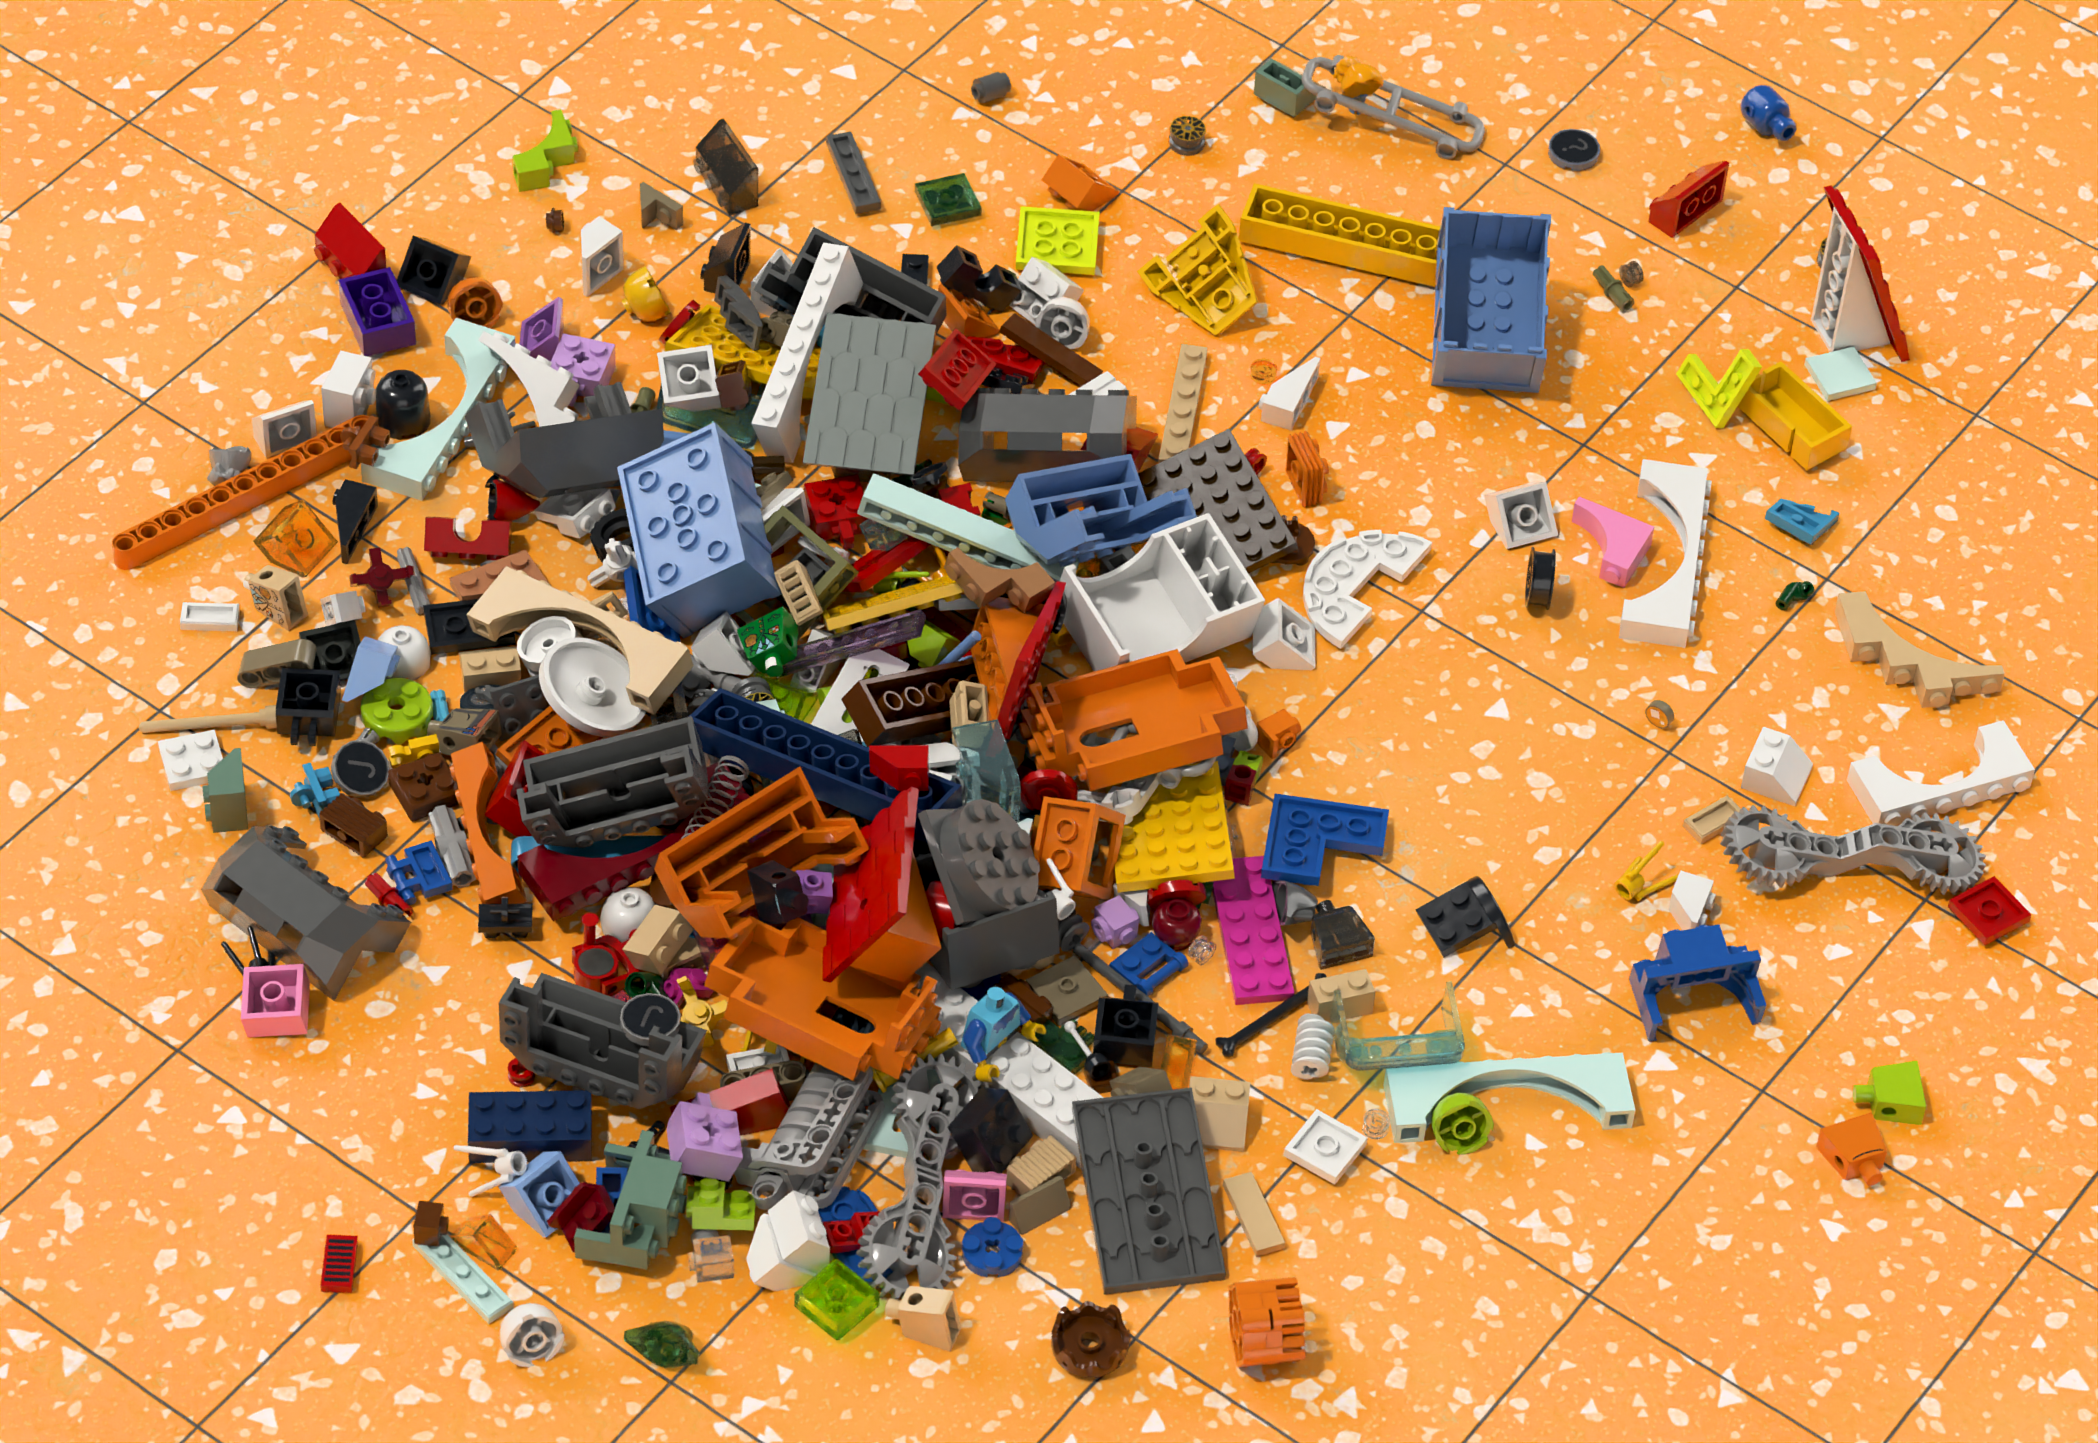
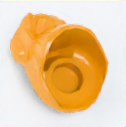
[1333,56,1384,98]

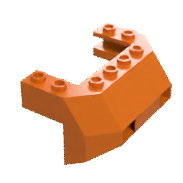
[654,767,869,940]

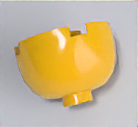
[621,266,671,321]

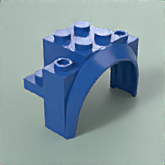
[1629,924,1767,1041]

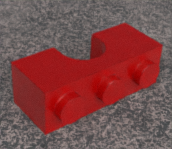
[424,516,512,560]

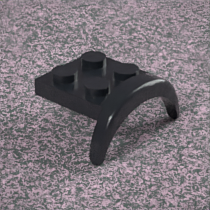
[1415,876,1515,958]

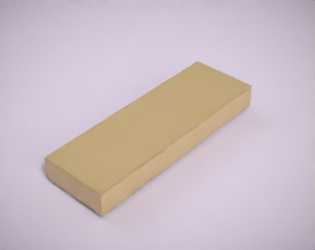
[1223,1172,1285,1257]

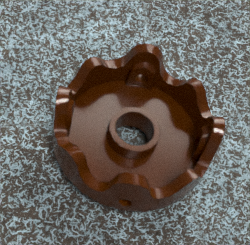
[1051,1301,1130,1378]

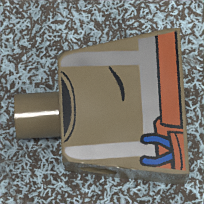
[427,708,502,756]

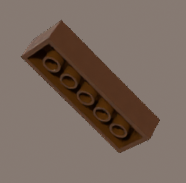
[841,658,980,747]

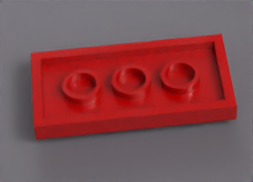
[918,328,996,411]

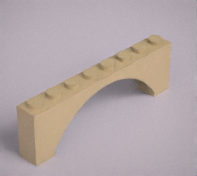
[466,566,694,715]

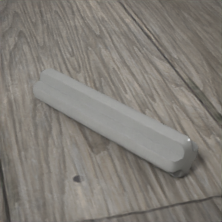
[397,547,430,615]

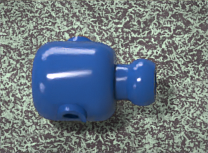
[1740,85,1796,141]

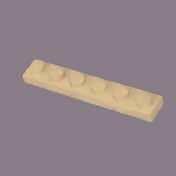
[1158,343,1208,463]

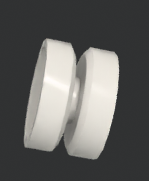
[517,616,580,677]

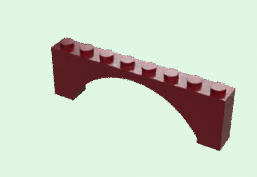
[517,761,750,922]

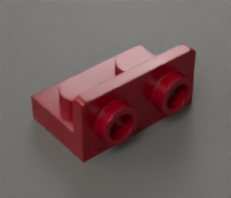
[547,1182,615,1253]

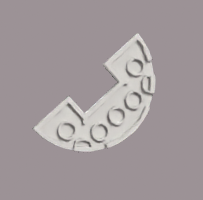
[1303,530,1432,649]

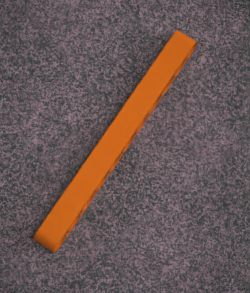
[112,415,370,570]

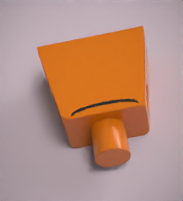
[1816,1112,1887,1186]

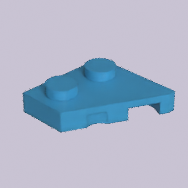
[1765,498,1840,545]

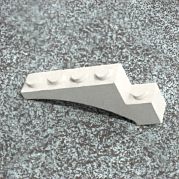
[478,331,580,427]

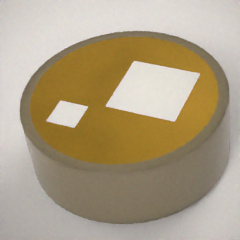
[1645,700,1675,729]

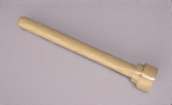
[139,705,277,733]

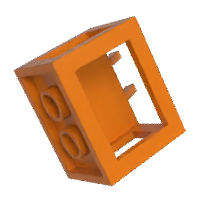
[1030,796,1126,901]

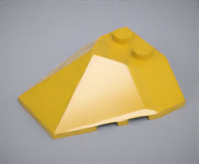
[1137,204,1258,336]

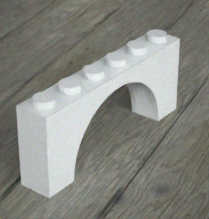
[1847,720,2035,826]

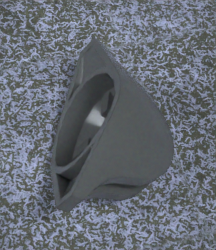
[1272,881,1318,925]

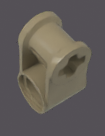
[761,311,794,347]

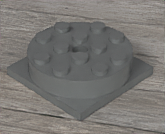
[918,799,1040,925]

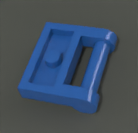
[1109,932,1189,996]

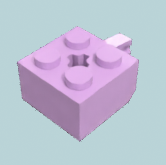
[551,333,616,407]
[667,1092,743,1181]

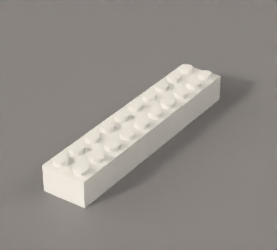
[915,962,1104,1170]

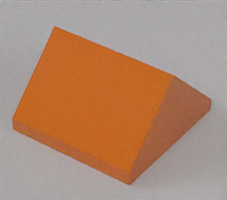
[938,283,1000,338]

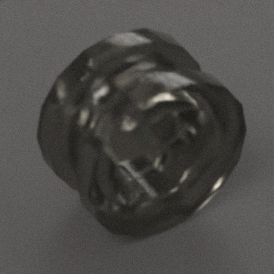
[1619,261,1644,287]

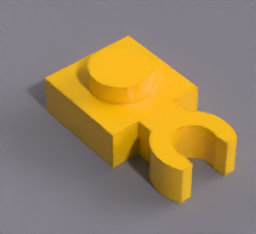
[388,734,440,768]

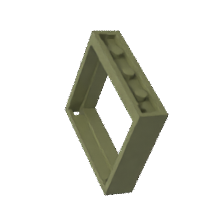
[735,505,859,641]

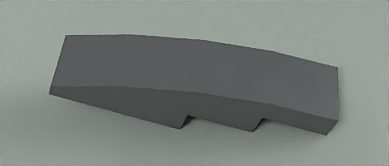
[714,275,763,351]

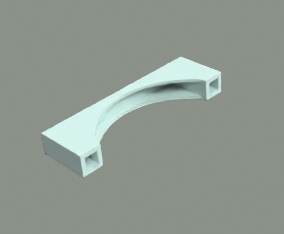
[361,318,516,501]
[1383,1052,1635,1143]

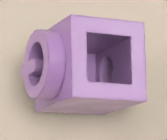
[1091,895,1140,949]

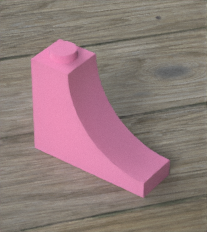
[1571,496,1654,588]

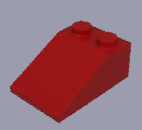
[484,740,545,837]

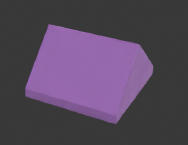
[519,297,564,362]

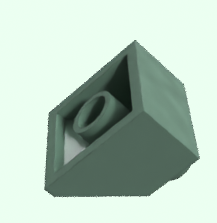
[202,748,248,833]

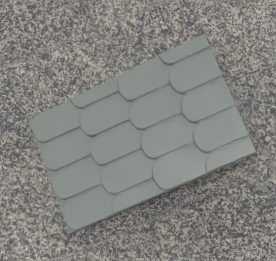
[803,313,936,483]

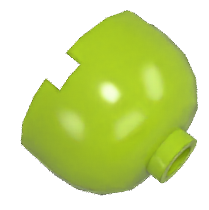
[1431,1093,1494,1155]

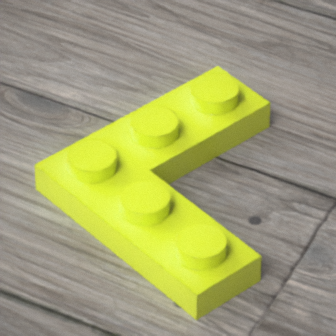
[1676,349,1762,428]

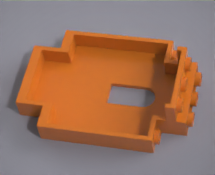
[1019,649,1248,791]
[704,916,942,1081]

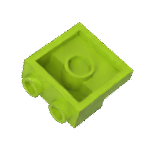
[686,1178,756,1230]

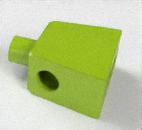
[1852,1061,1926,1125]

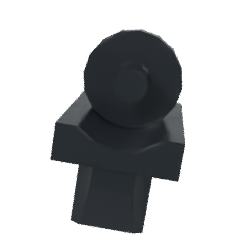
[478,897,533,938]

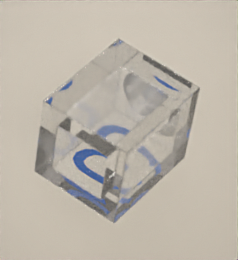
[687,1235,734,1283]

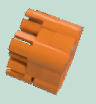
[1228,1277,1305,1367]

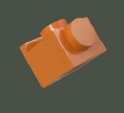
[1256,709,1301,759]

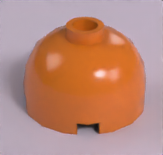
[447,277,503,328]

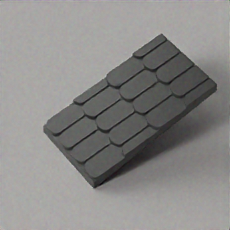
[1072,1087,1226,1295]

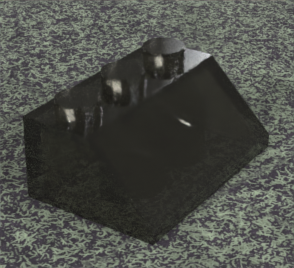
[693,118,758,216]

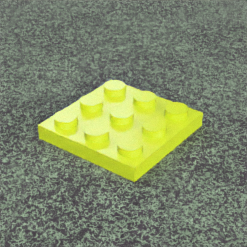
[1015,206,1099,275]

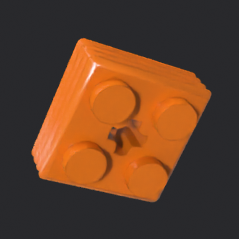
[1285,430,1329,508]

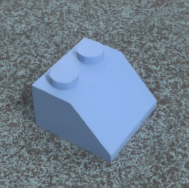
[342,636,400,702]
[498,1151,580,1237]

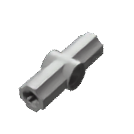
[428,805,476,888]

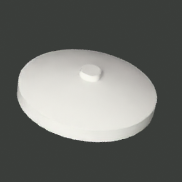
[539,638,646,737]

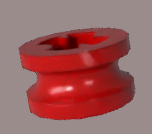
[1245,448,1267,475]
[507,1058,535,1088]

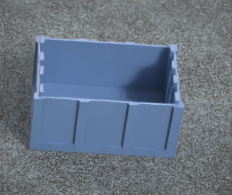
[1431,207,1551,393]
[617,422,782,639]

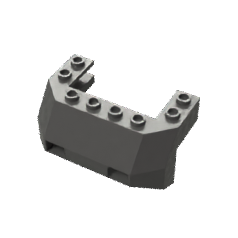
[754,227,947,336]
[465,382,664,498]
[958,388,1137,482]
[517,716,708,848]
[201,824,411,1001]
[499,973,707,1109]

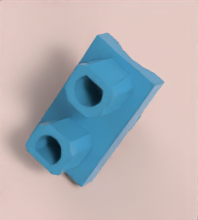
[289,762,340,820]

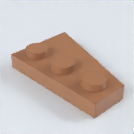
[449,549,548,601]

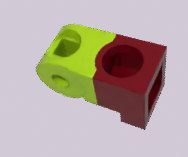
[1224,750,1263,806]

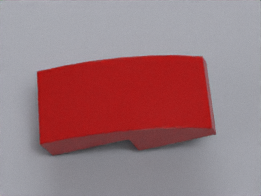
[822,1211,881,1253]

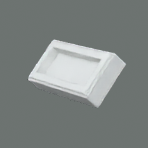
[180,602,240,631]

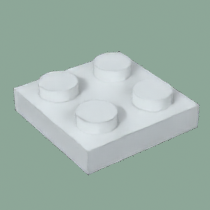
[158,729,223,791]
[1283,1109,1368,1185]

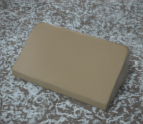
[1009,1176,1071,1235]

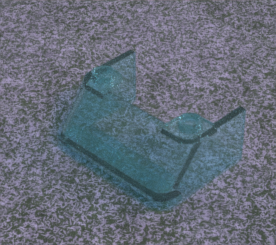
[952,719,1021,823]
[1330,981,1465,1071]

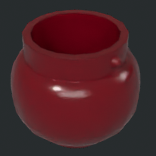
[1152,898,1202,951]

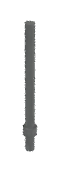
[1073,943,1208,1054]

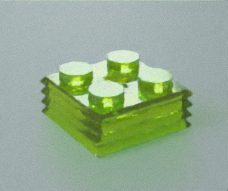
[794,1259,880,1340]

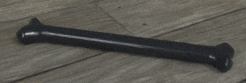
[1215,973,1327,1057]

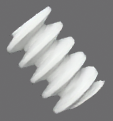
[1291,1013,1335,1080]

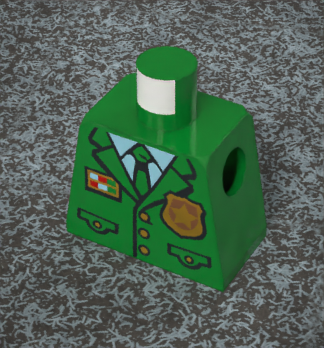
[737,606,798,677]

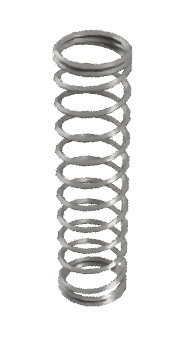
[681,756,749,840]

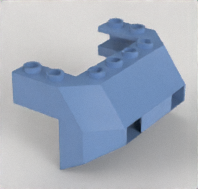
[1005,454,1197,567]

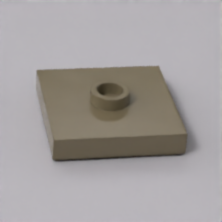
[1026,955,1108,1026]

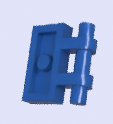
[385,840,453,905]

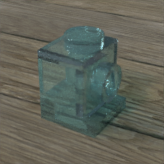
[859,519,909,551]

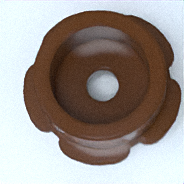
[546,208,564,234]

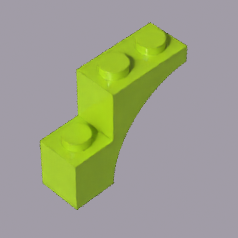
[512,109,578,192]

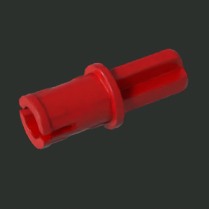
[365,873,413,919]

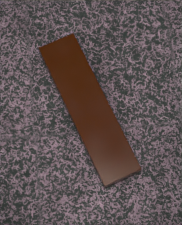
[999,313,1103,386]

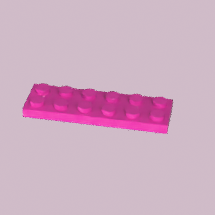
[1211,856,1294,1005]

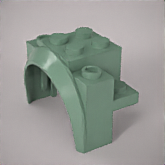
[574,1130,687,1270]

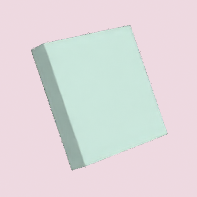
[1804,346,1877,401]

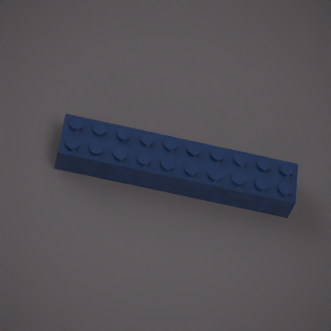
[689,688,962,844]

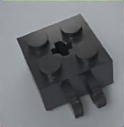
[276,668,341,746]

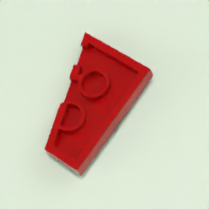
[967,336,1045,382]

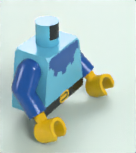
[961,987,1046,1082]

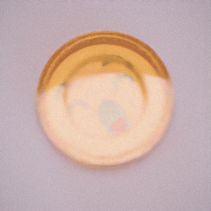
[1250,359,1277,384]

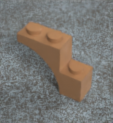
[944,547,1055,613]

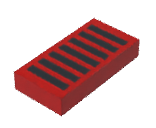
[320,1234,358,1293]

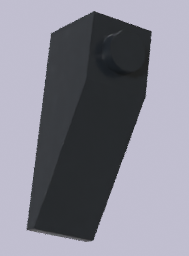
[332,479,378,564]

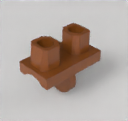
[340,415,390,469]

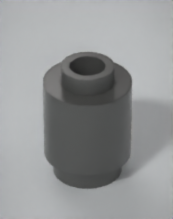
[971,72,1011,104]

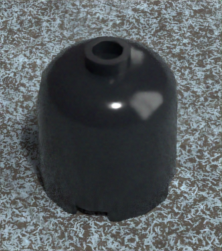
[376,370,431,440]

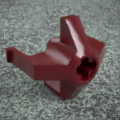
[349,547,415,608]

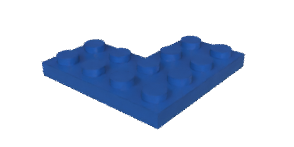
[1261,793,1389,886]

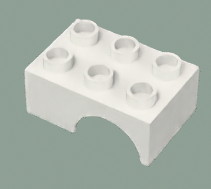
[1060,513,1265,671]

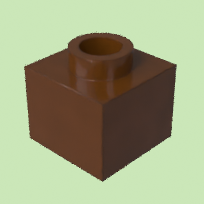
[413,1201,449,1247]

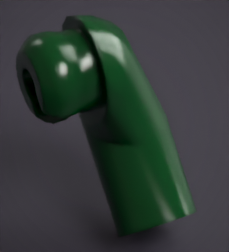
[1775,581,1814,610]

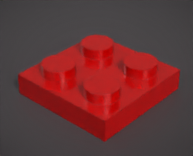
[1948,876,2032,945]

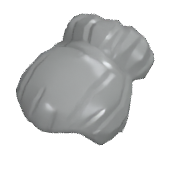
[207,446,251,486]

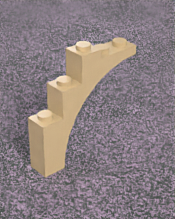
[1835,591,2005,708]

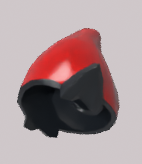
[485,475,540,521]

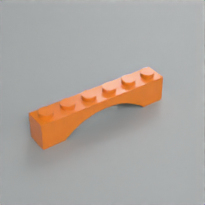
[450,742,527,904]

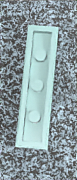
[412,1234,514,1324]

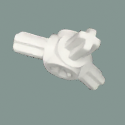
[587,538,638,588]

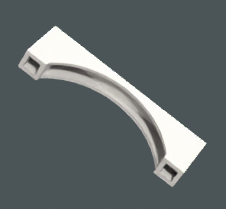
[751,243,863,463]
[1618,459,1712,648]

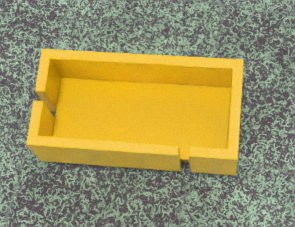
[1737,361,1852,470]

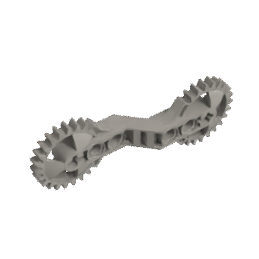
[1720,805,1986,895]
[856,1054,982,1299]

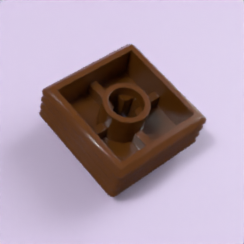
[388,752,459,821]

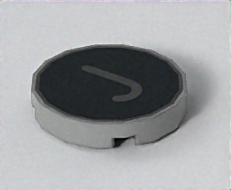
[331,740,389,798]
[620,993,681,1046]

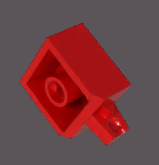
[804,475,871,550]

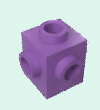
[796,870,833,914]

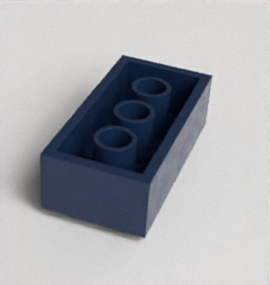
[468,1090,592,1163]

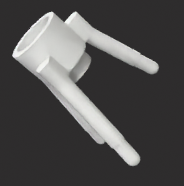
[1034,858,1076,920]
[453,1145,527,1197]

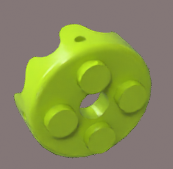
[360,678,433,745]

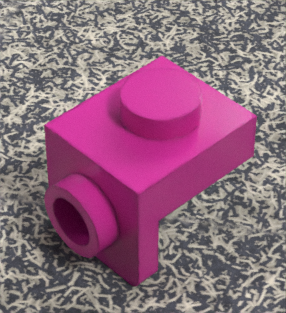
[663,968,714,1009]

